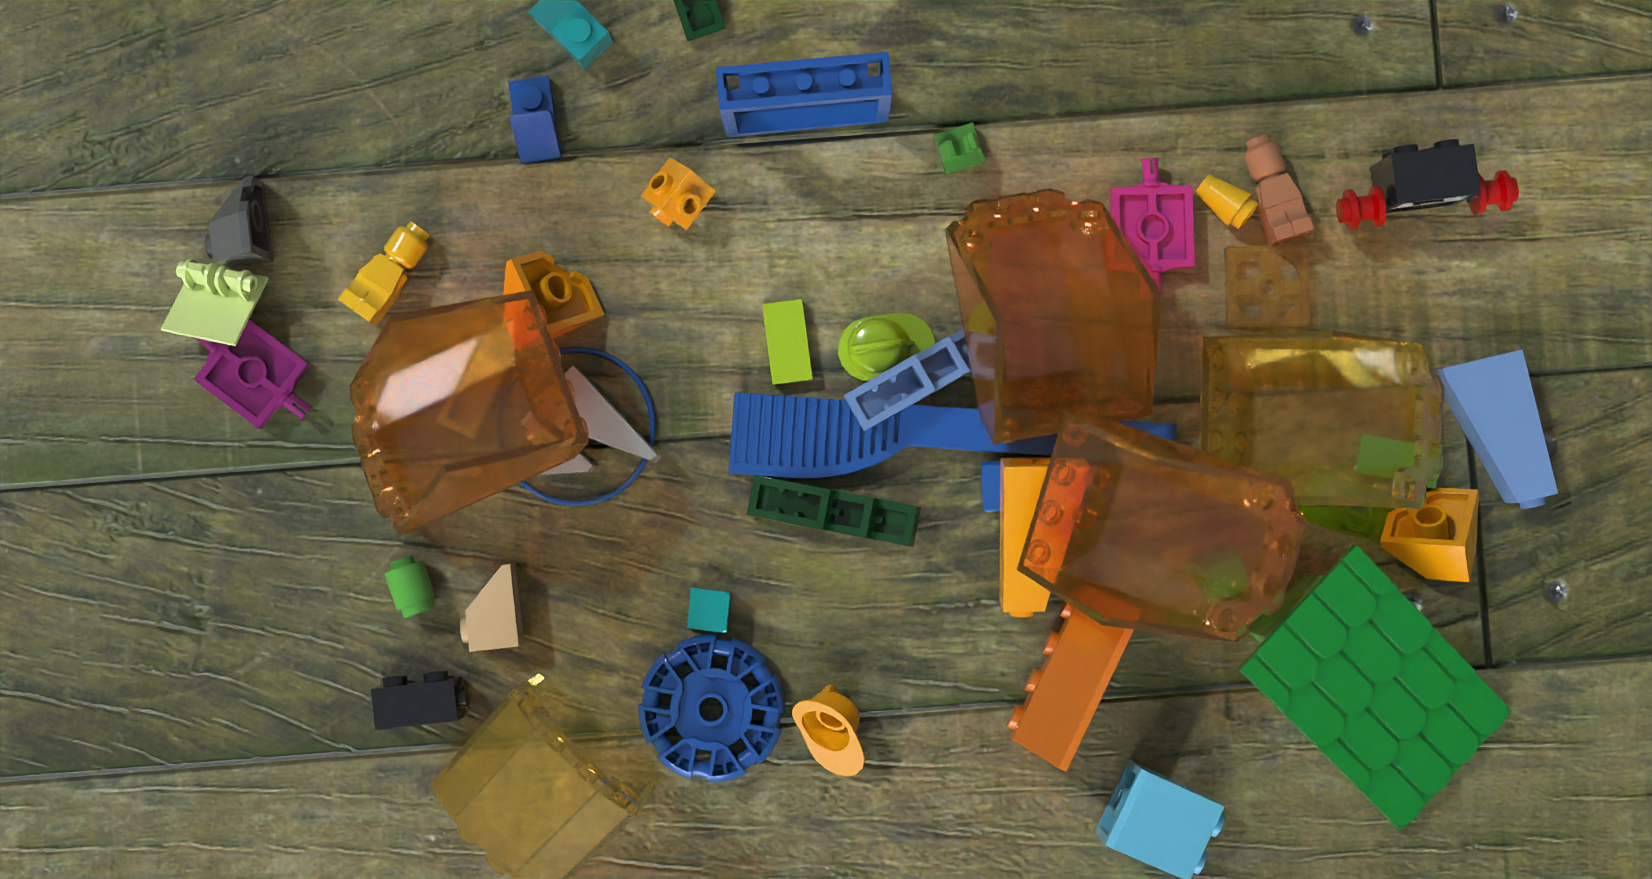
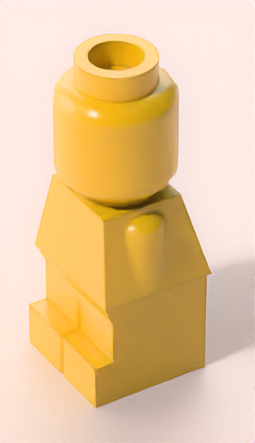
[338,221,430,326]

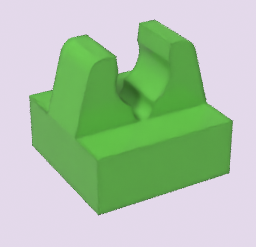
[934,122,986,175]

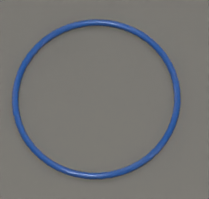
[496,347,656,506]

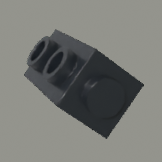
[371,670,470,730]

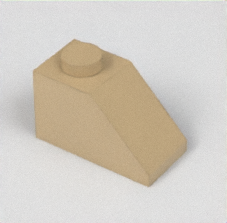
[460,563,525,652]

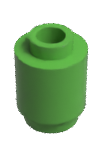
[384,555,436,619]

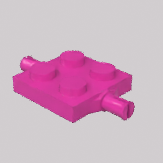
[1109,158,1195,298]

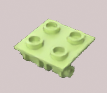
[161,259,269,346]

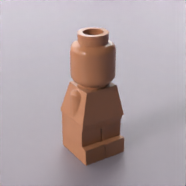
[1244,134,1314,247]

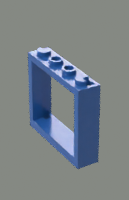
[716,52,892,137]

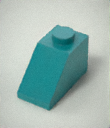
[528,0,613,70]

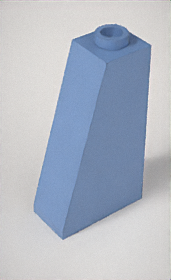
[1431,349,1558,509]

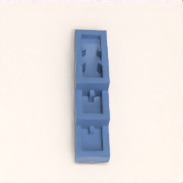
[843,317,1003,431]

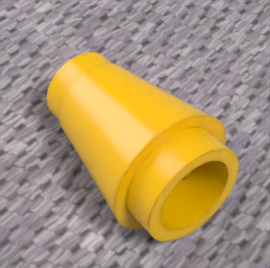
[1195,174,1259,230]

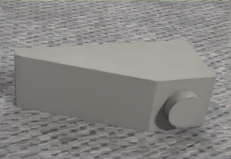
[538,365,662,463]

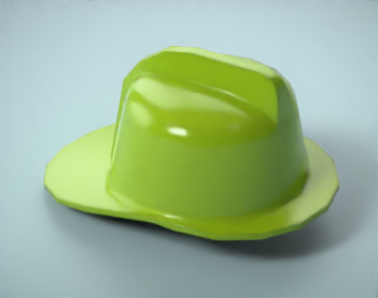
[838,313,935,381]

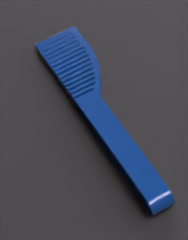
[728,392,1177,478]

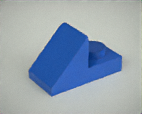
[508,76,562,164]

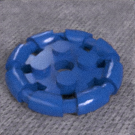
[638,634,786,782]

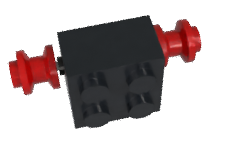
[1336,139,1519,231]

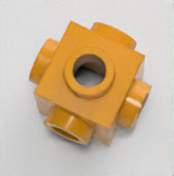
[641,157,716,230]

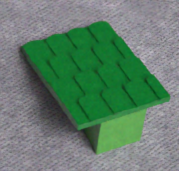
[1237,545,1512,831]

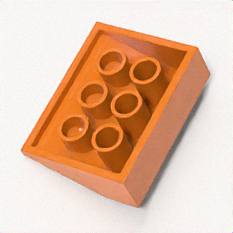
[1006,589,1140,772]

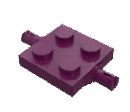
[192,318,313,429]

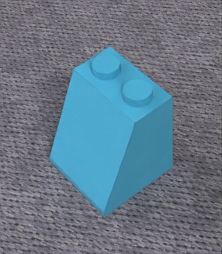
[1094,759,1225,879]

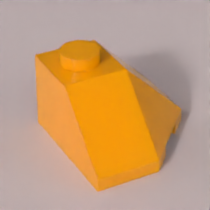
[501,250,605,351]
[1380,487,1479,582]

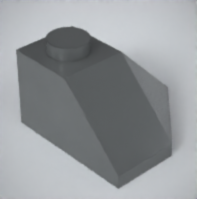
[205,176,273,267]

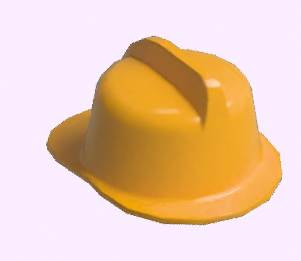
[792,684,865,776]

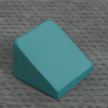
[687,587,732,633]

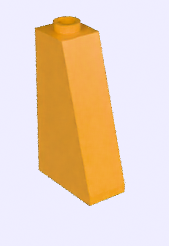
[999,457,1088,617]

